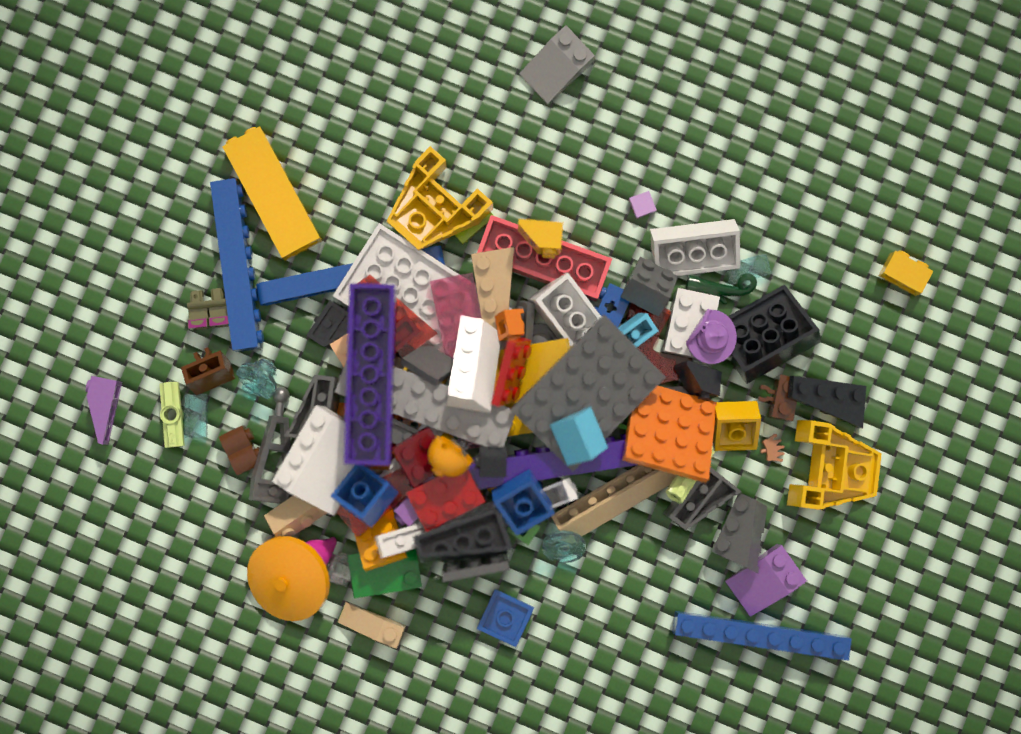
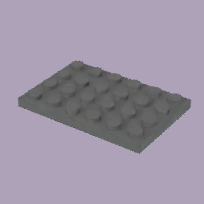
[510,315,666,471]

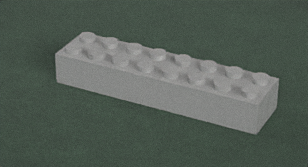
[335,361,515,447]

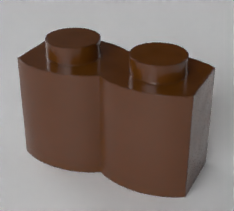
[219,425,260,476]

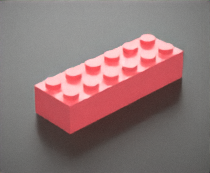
[477,215,612,302]

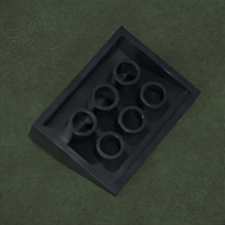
[728,284,821,384]

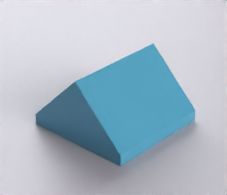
[550,407,608,466]

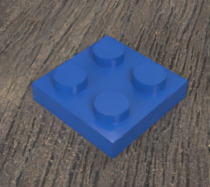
[477,589,534,647]

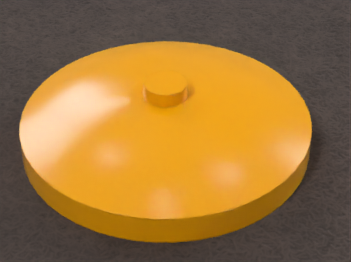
[247,536,330,621]

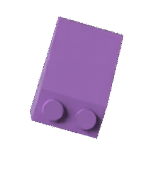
[725,544,807,617]

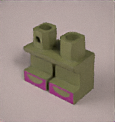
[187,288,229,331]

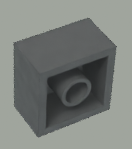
[621,257,678,317]

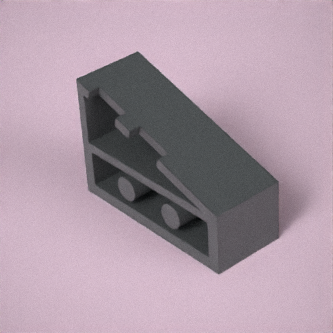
[284,374,340,438]
[663,467,742,530]
[711,493,767,573]

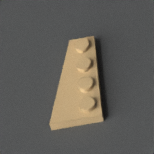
[471,247,514,330]

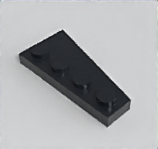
[787,376,867,428]

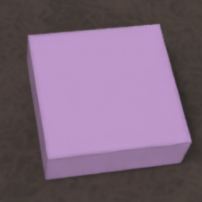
[629,191,657,219]

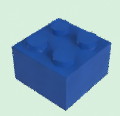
[330,465,399,528]
[492,469,555,536]

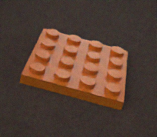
[623,386,717,483]

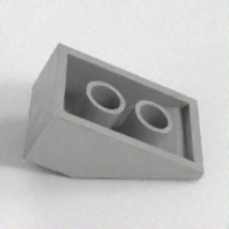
[519,25,595,105]

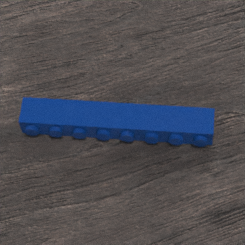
[210,178,264,352]
[672,611,852,661]

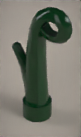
[686,273,757,304]

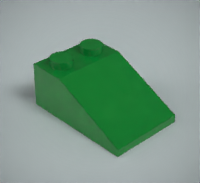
[347,548,422,598]

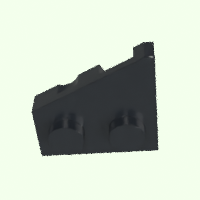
[306,300,349,348]

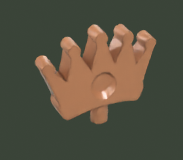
[760,434,785,462]

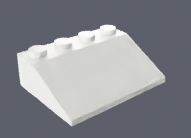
[272,405,354,516]

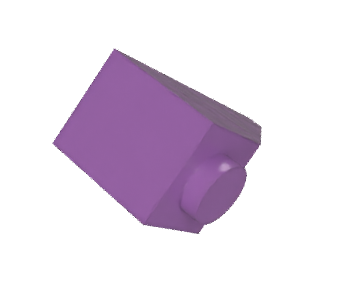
[86,376,122,445]

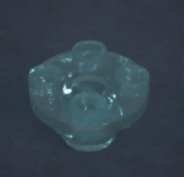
[236,359,277,399]

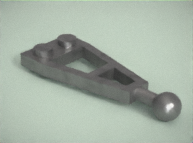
[249,387,292,504]

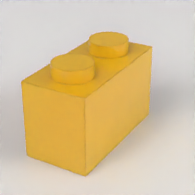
[878,250,933,296]

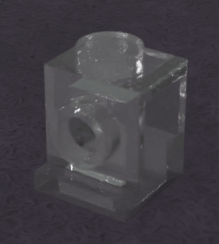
[327,552,350,587]

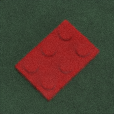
[491,337,532,407]
[406,468,486,532]

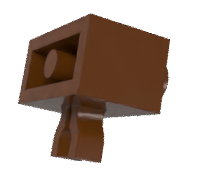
[181,347,235,396]
[757,374,797,422]

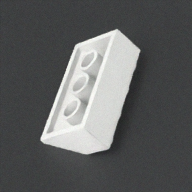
[650,219,740,276]
[528,273,601,348]
[446,316,501,413]

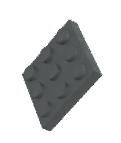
[442,555,509,582]

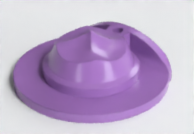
[686,309,737,364]

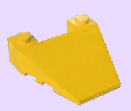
[387,146,493,251]
[787,420,882,510]

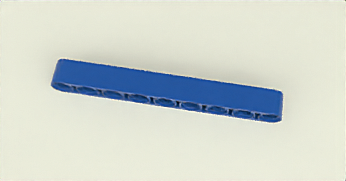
[256,246,446,306]

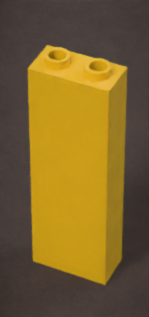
[222,126,322,261]

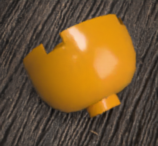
[428,435,473,477]

